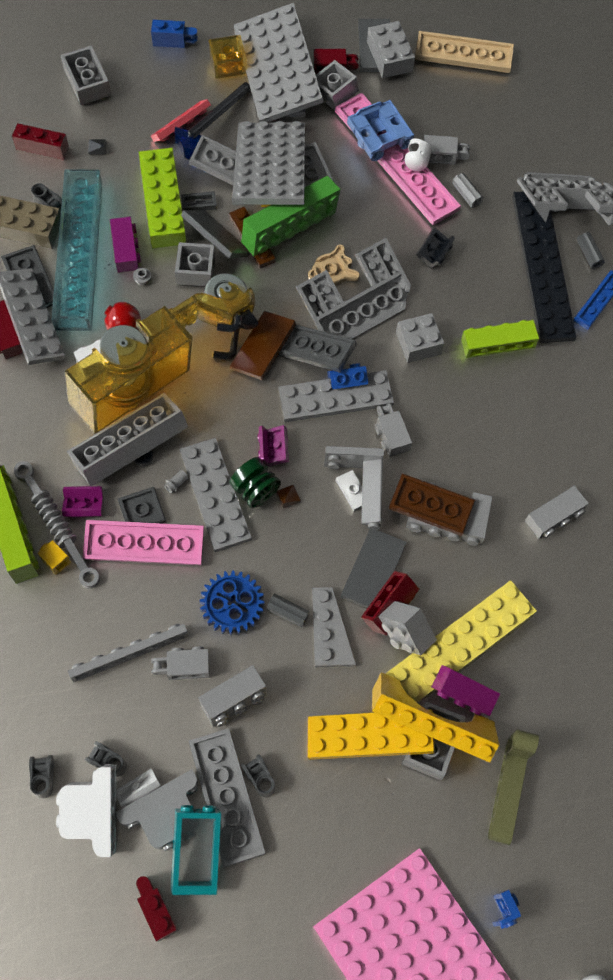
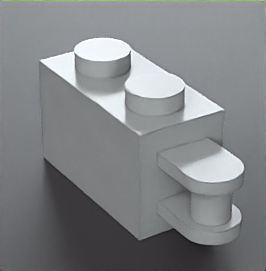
[423,135,470,164]
[375,403,412,457]
[151,646,210,680]

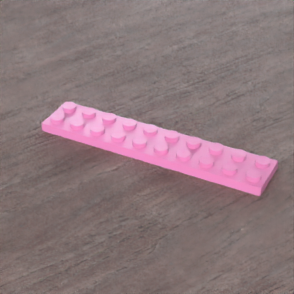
[335,93,461,225]

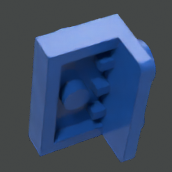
[327,363,368,389]
[492,890,521,929]

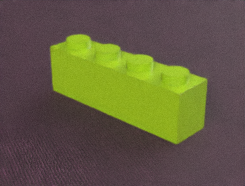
[461,320,539,358]

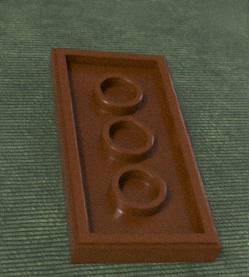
[230,311,296,380]
[389,473,475,536]

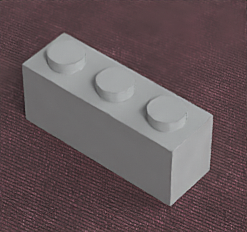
[525,485,589,539]

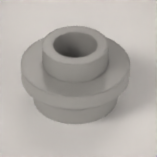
[133,268,151,285]

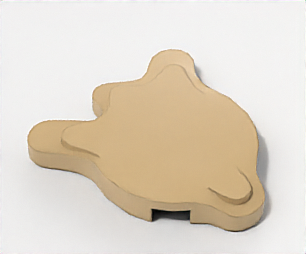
[308,244,360,286]

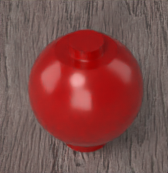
[104,302,144,332]

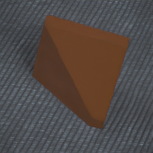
[276,485,301,508]

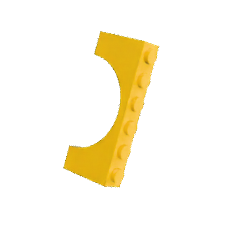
[372,672,499,763]

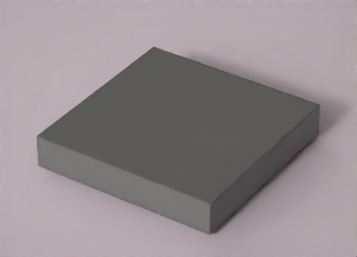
[117,487,166,524]

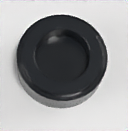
[135,450,153,467]

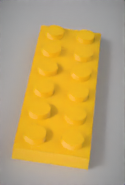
[308,709,435,760]

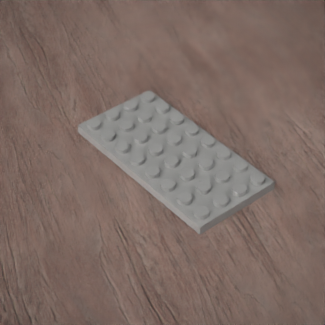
[234,3,324,122]
[232,121,305,205]

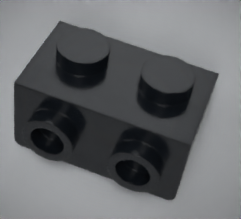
[416,228,455,268]

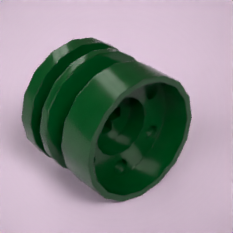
[229,457,281,509]

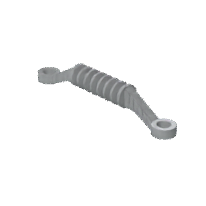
[14,461,100,589]

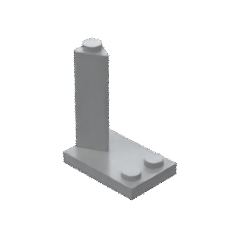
[324,446,384,530]

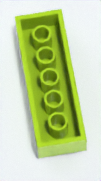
[138,148,186,249]
[0,465,40,584]

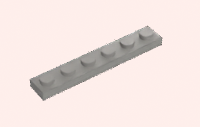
[68,624,188,682]

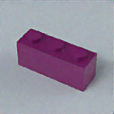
[110,216,141,273]
[431,665,500,716]

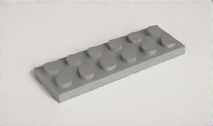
[0,268,65,365]
[278,370,394,422]
[180,438,252,552]
[189,728,265,868]

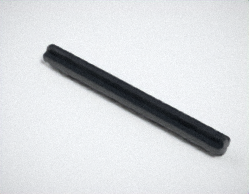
[188,82,251,139]

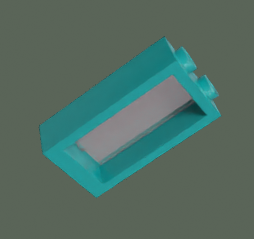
[171,805,221,895]

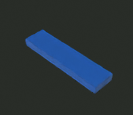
[573,270,613,330]

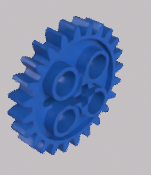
[199,570,265,635]

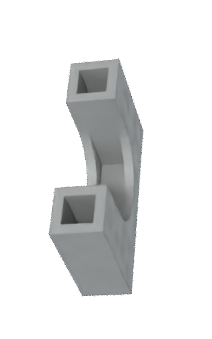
[406,481,492,546]

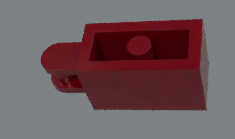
[313,49,359,75]
[136,876,179,942]

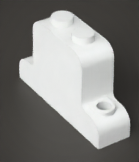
[56,764,116,857]

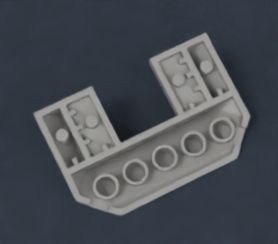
[517,172,613,226]
[296,238,411,339]

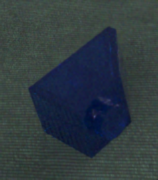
[174,127,202,160]

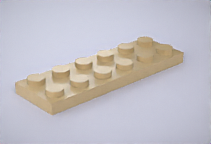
[415,31,514,73]

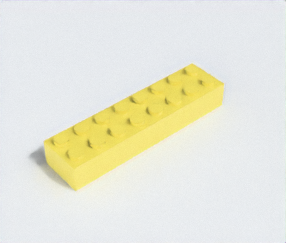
[386,580,537,704]

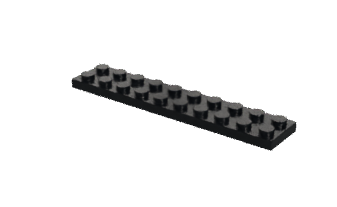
[512,191,576,343]

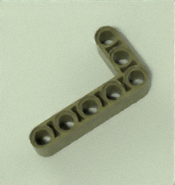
[488,729,539,845]

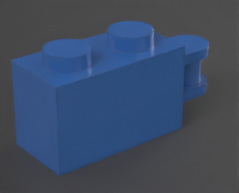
[151,20,198,48]

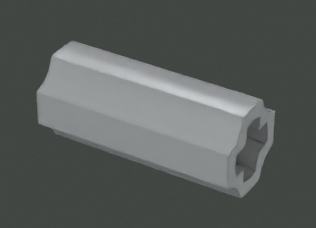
[452,173,484,208]

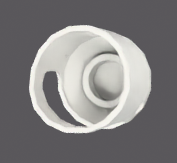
[404,139,432,171]

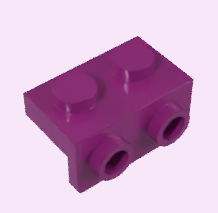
[257,425,289,467]
[62,486,104,517]

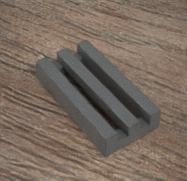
[181,191,217,211]

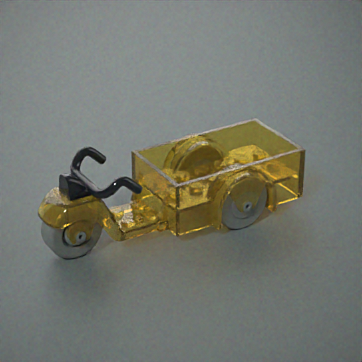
[65,274,259,434]

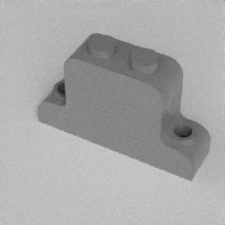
[115,769,199,851]

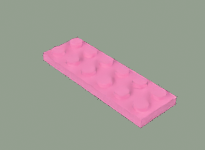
[83,520,204,566]

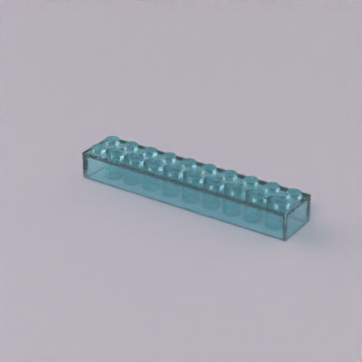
[52,169,102,331]

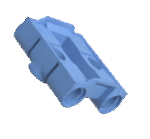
[347,100,414,161]

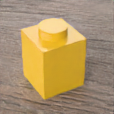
[37,540,71,575]

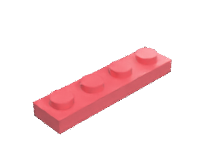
[151,99,211,143]

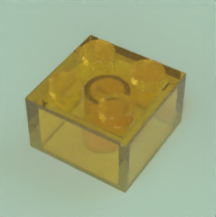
[208,35,247,79]

